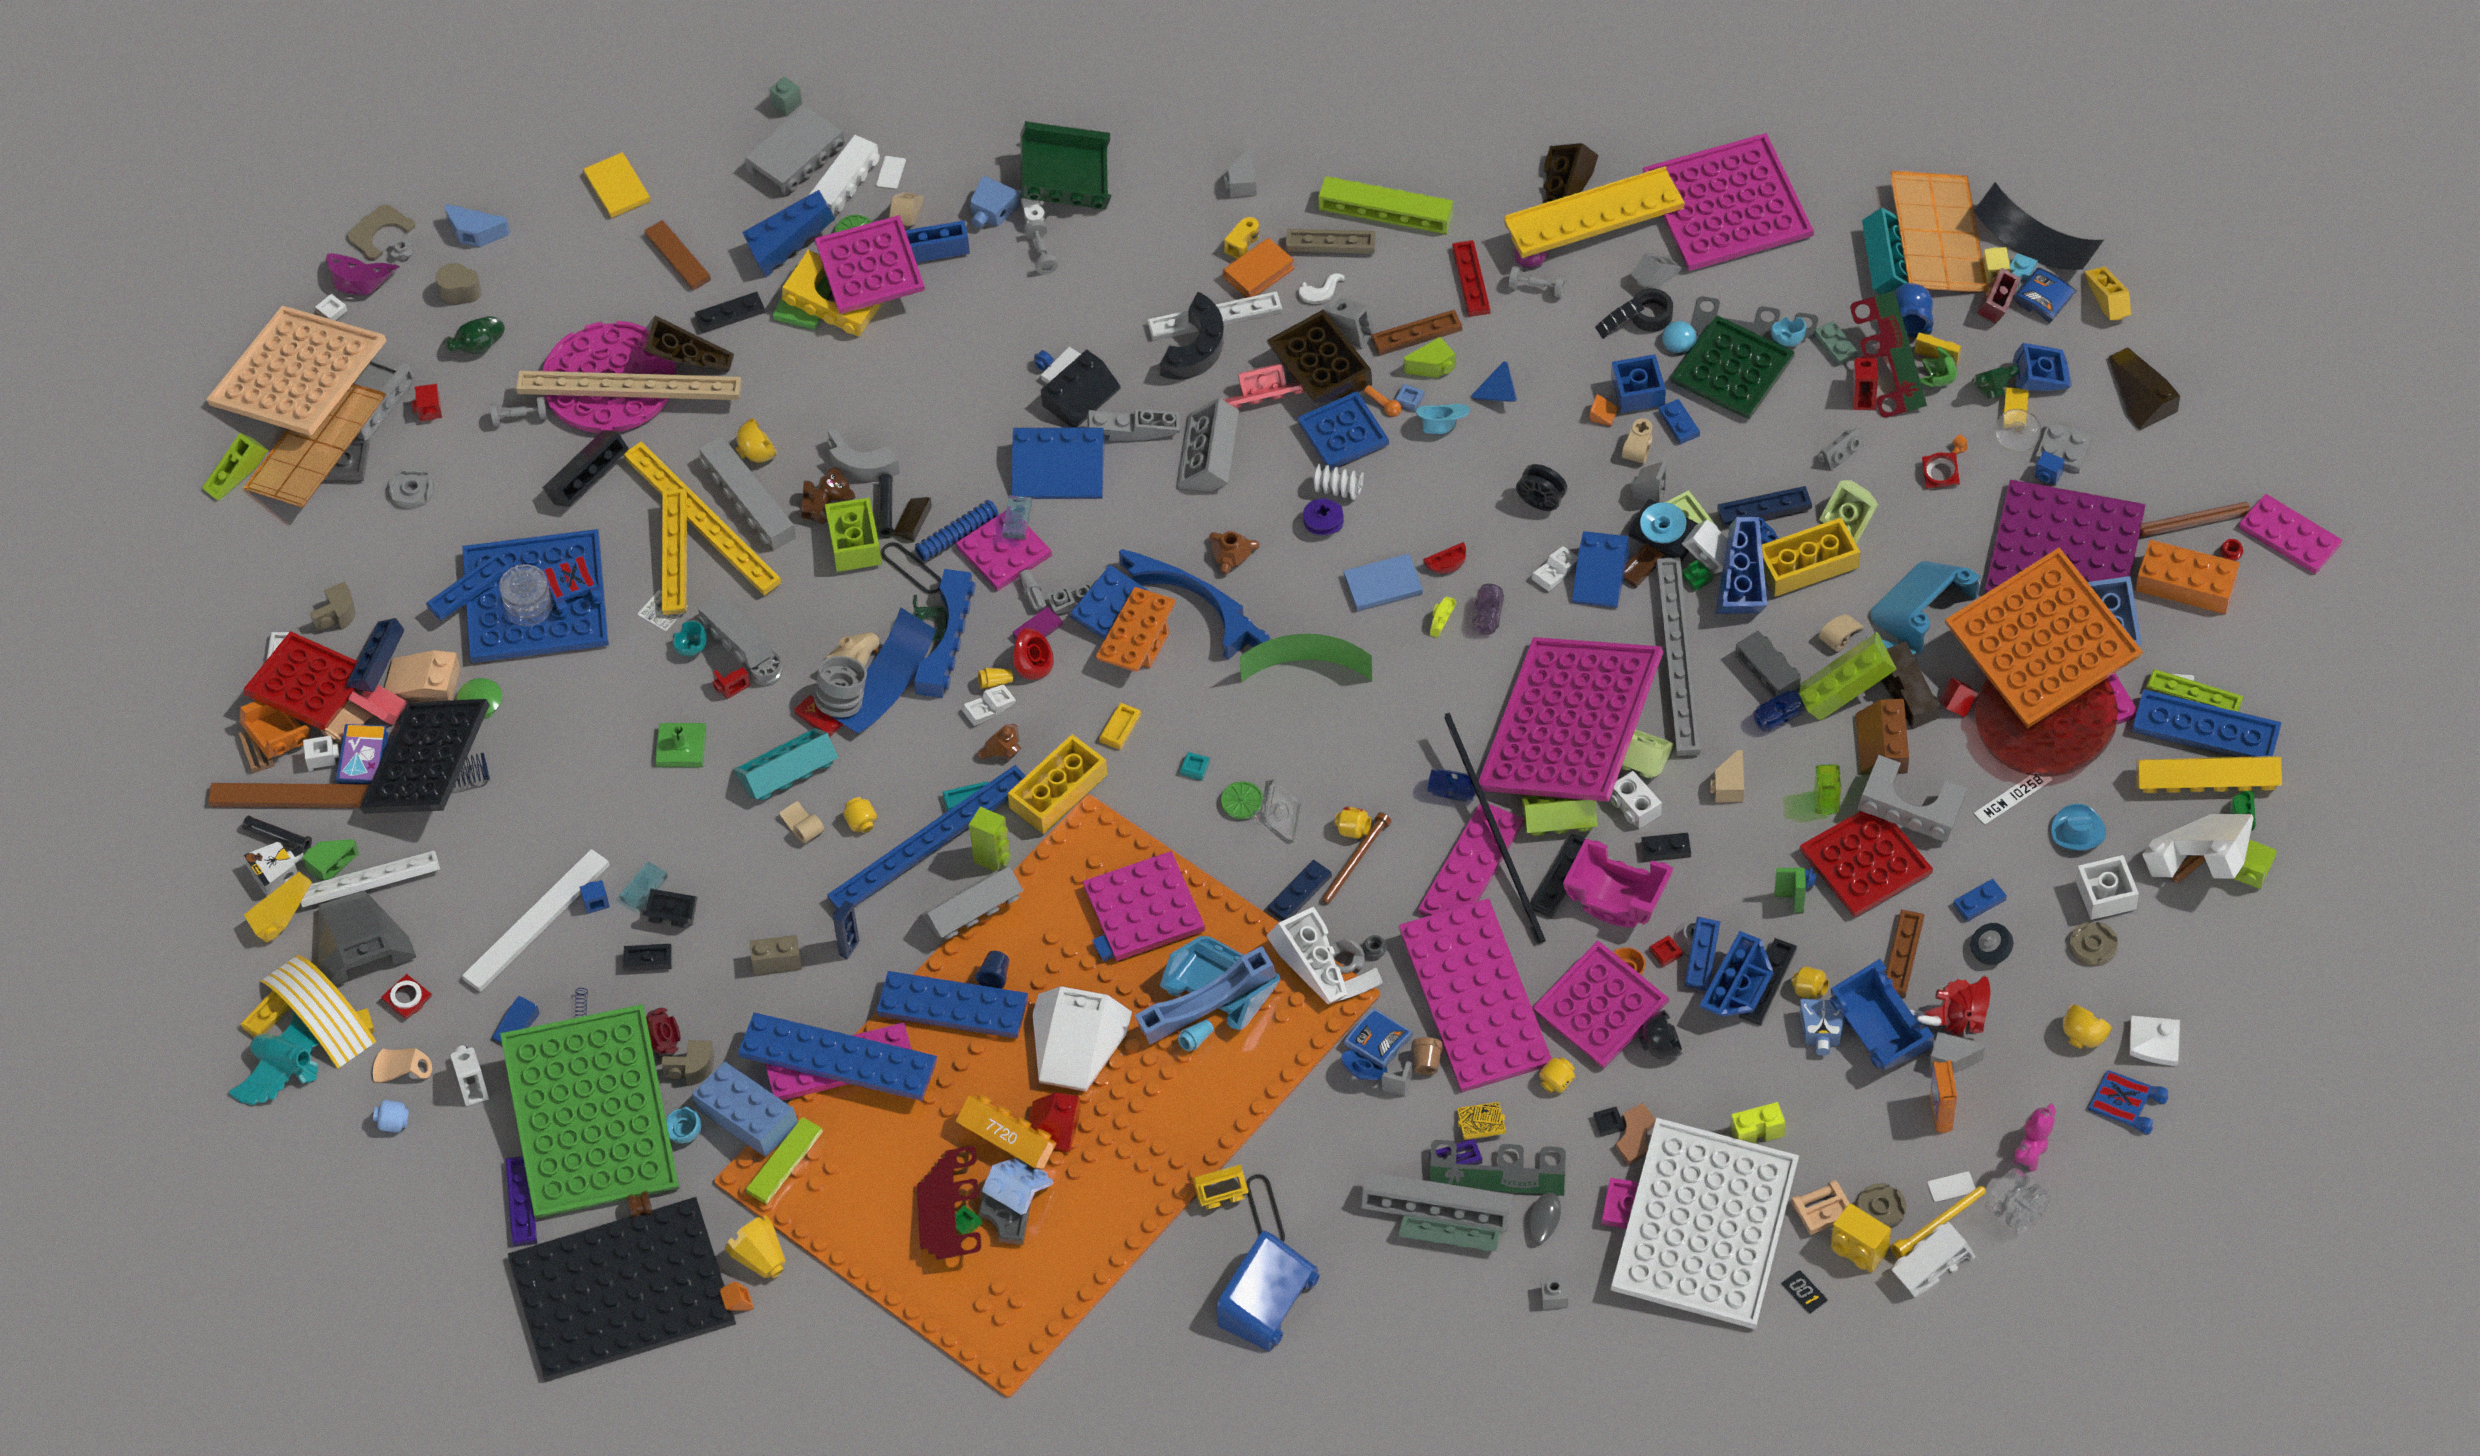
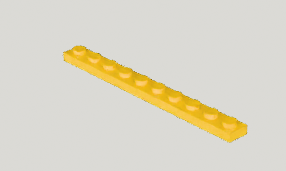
[624,442,782,596]

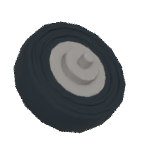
[1970,923,2014,965]

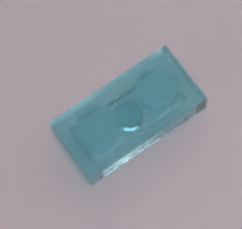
[1002,495,1032,540]
[620,862,668,911]

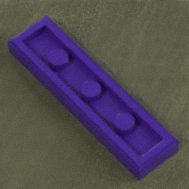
[505,1156,538,1247]

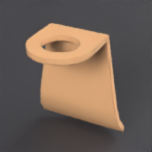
[320,701,373,745]
[372,1048,432,1083]

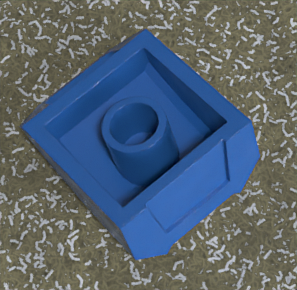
[2012,343,2072,391]

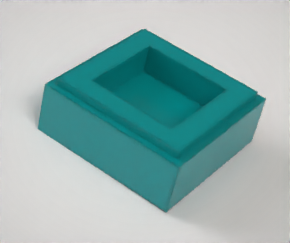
[1180,752,1210,781]

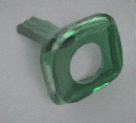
[912,595,947,641]

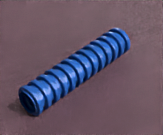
[915,499,998,562]

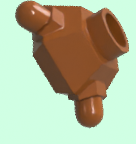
[1209,531,1260,575]
[977,724,1022,760]

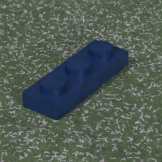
[1268,859,1332,921]
[832,900,860,959]

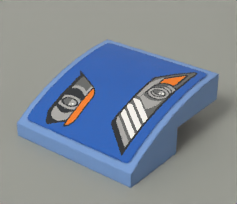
[1344,1008,1413,1068]

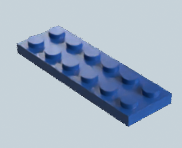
[2132,689,2282,757]
[877,971,1028,1039]

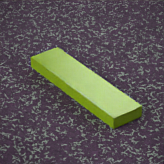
[2146,669,2243,712]
[746,1117,823,1205]

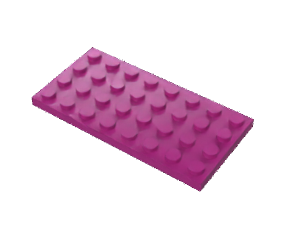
[1399,898,1551,1093]

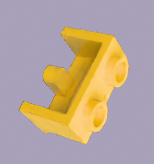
[1192,1164,1249,1210]

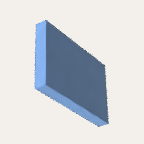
[1344,554,1423,611]

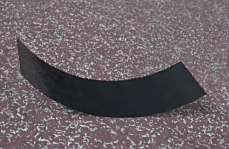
[1973,182,2105,270]

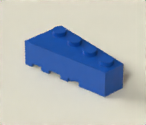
[742,190,836,277]
[1716,517,1767,614]

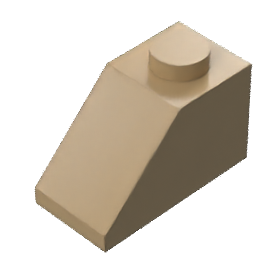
[889,192,924,229]
[1710,750,1744,803]

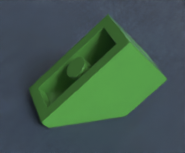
[302,839,359,881]

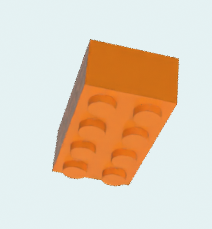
[2136,539,2240,614]

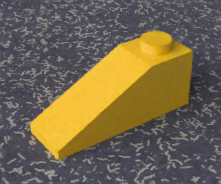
[2084,266,2131,321]
[244,872,312,943]

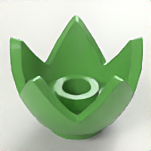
[1920,346,1957,387]

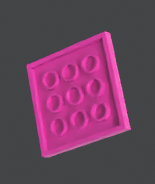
[815,215,925,314]
[1083,851,1205,961]
[1532,940,1669,1069]

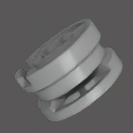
[749,650,783,686]

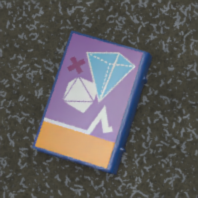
[336,724,389,784]

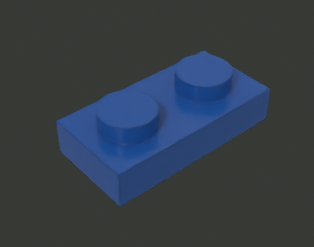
[1659,399,1700,445]
[1953,878,2007,922]

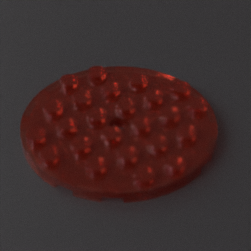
[1976,678,2118,777]

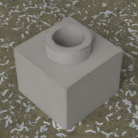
[1541,1276,1568,1310]

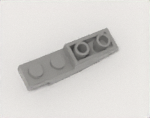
[1087,408,1180,441]

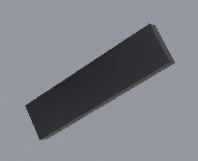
[1531,833,1585,919]
[1739,938,1797,1026]

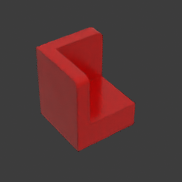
[1938,677,1979,717]

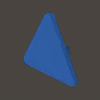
[1472,361,1517,402]

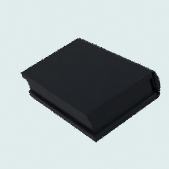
[1628,498,1699,563]

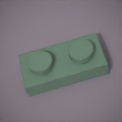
[1814,320,1858,366]

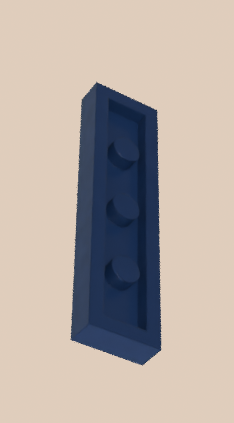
[1717,486,1812,528]

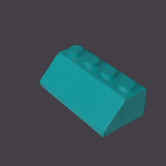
[1862,207,1909,294]
[733,728,839,800]

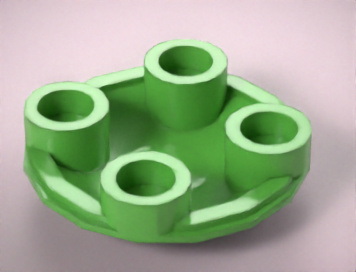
[456,678,503,719]

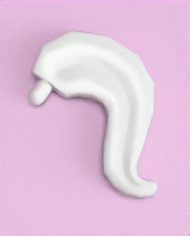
[1299,273,1345,304]

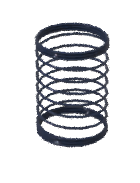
[454,752,490,788]

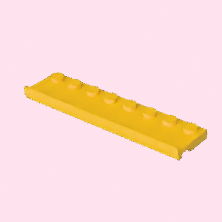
[1504,167,1685,258]

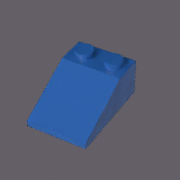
[1572,531,1630,608]

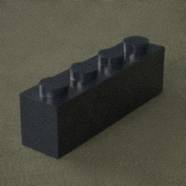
[542,430,629,507]

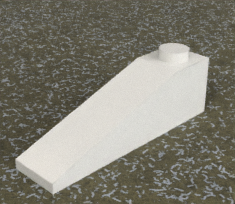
[1267,907,1347,1004]

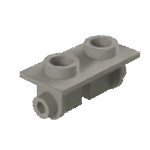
[1818,427,1863,471]

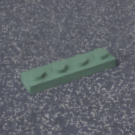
[1399,1215,1501,1251]

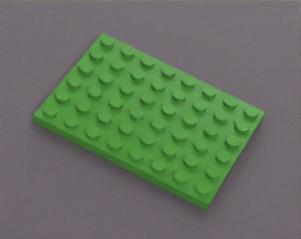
[500,1004,680,1219]

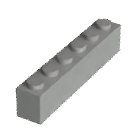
[699,436,796,551]
[1362,1171,1513,1232]

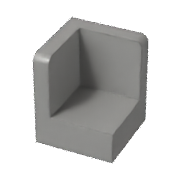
[1382,1062,1412,1096]

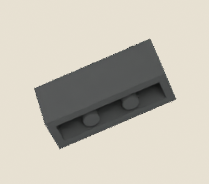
[1735,631,1801,704]

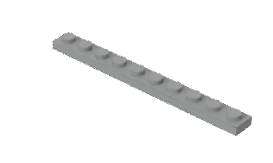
[1657,558,1700,756]

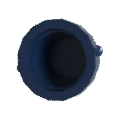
[975,951,1010,989]

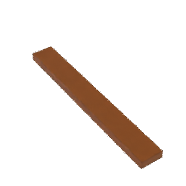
[208,783,370,808]

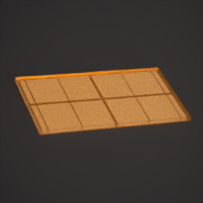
[1890,171,1988,293]
[244,383,386,508]

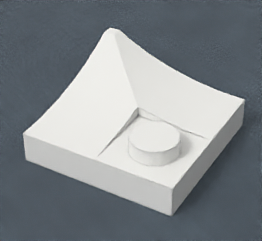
[2130,1016,2180,1066]

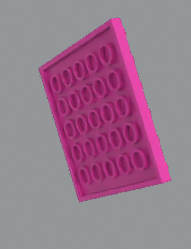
[1643,133,1814,271]

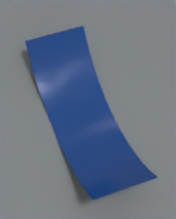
[831,607,936,733]

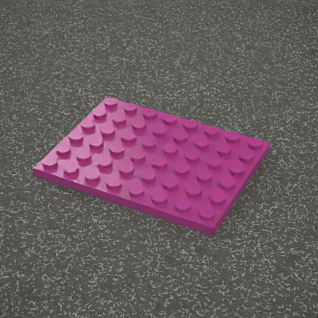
[1479,637,1663,802]

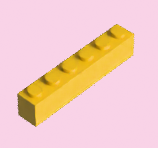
[2136,756,2282,793]

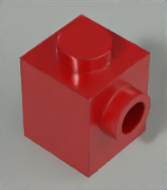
[412,383,442,421]

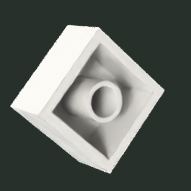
[2076,855,2139,920]

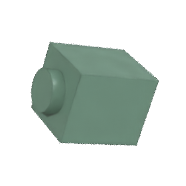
[769,76,802,116]

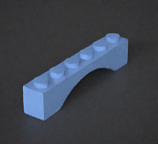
[1135,946,1276,1045]

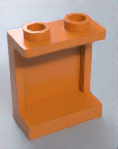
[239,700,310,759]

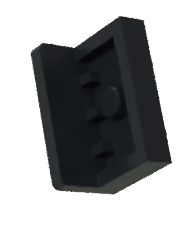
[642,889,698,928]

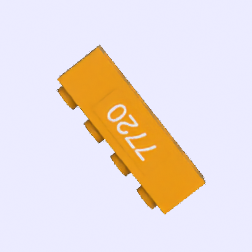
[956,1094,1057,1169]

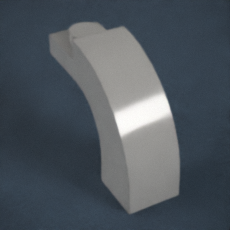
[826,427,900,482]

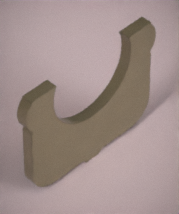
[348,205,416,261]

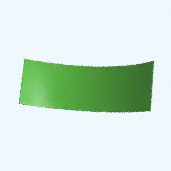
[1240,634,1372,683]

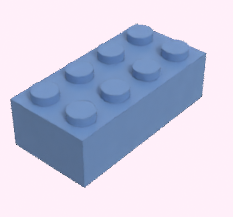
[692,1062,798,1157]

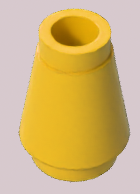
[977,667,1013,690]

